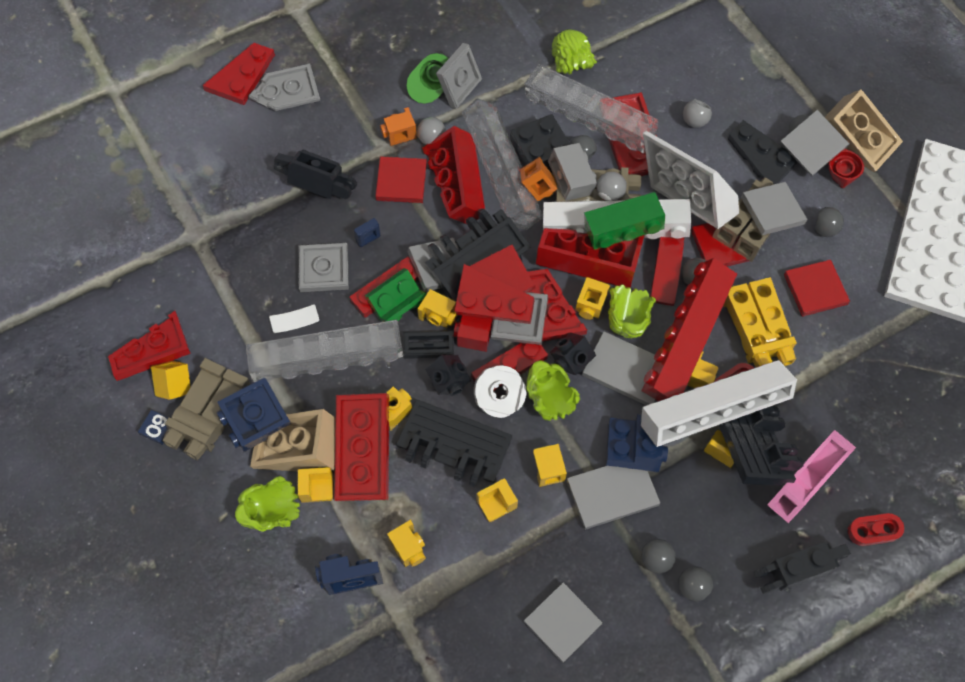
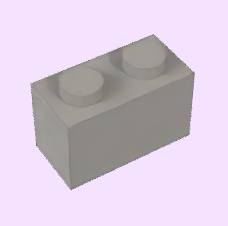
[548,143,597,201]

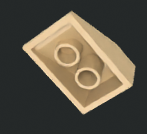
[825,89,903,172]
[250,409,336,472]

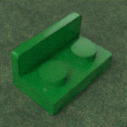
[365,268,426,324]

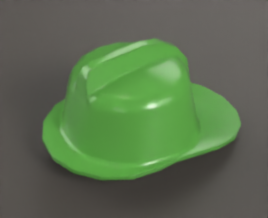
[406,53,449,104]

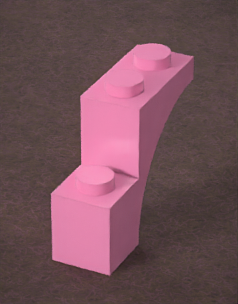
[767,430,856,523]

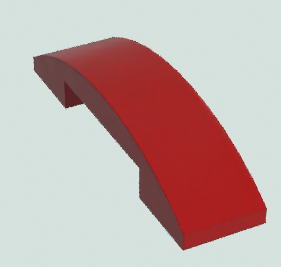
[650,237,685,306]

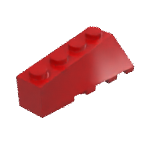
[422,126,485,224]
[536,228,644,288]

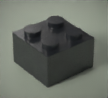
[510,114,571,173]

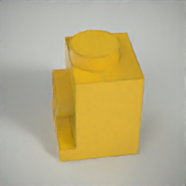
[575,277,610,320]
[418,289,458,328]
[387,387,412,431]
[387,519,426,567]

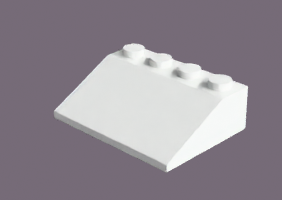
[643,131,739,229]

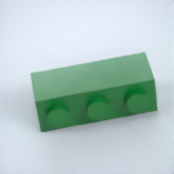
[584,192,665,250]

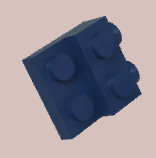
[216,377,290,452]
[606,414,668,472]
[315,554,383,595]

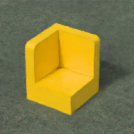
[687,351,718,389]
[151,361,191,400]
[704,430,734,468]
[533,444,567,487]
[298,467,333,503]
[476,478,518,522]

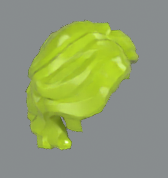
[552,29,597,75]
[608,284,656,339]
[526,361,580,421]
[235,476,300,532]

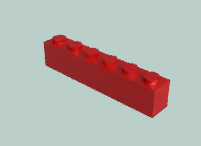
[641,258,737,402]

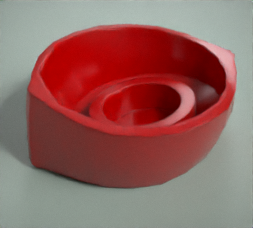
[828,149,864,189]

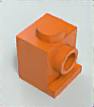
[380,107,417,146]
[520,157,557,201]

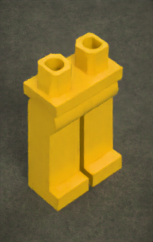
[723,277,797,368]

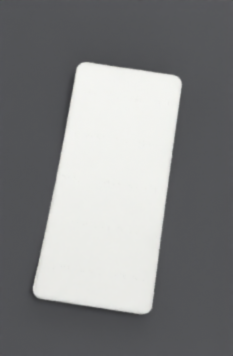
[269,305,319,333]

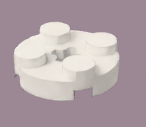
[474,366,526,418]

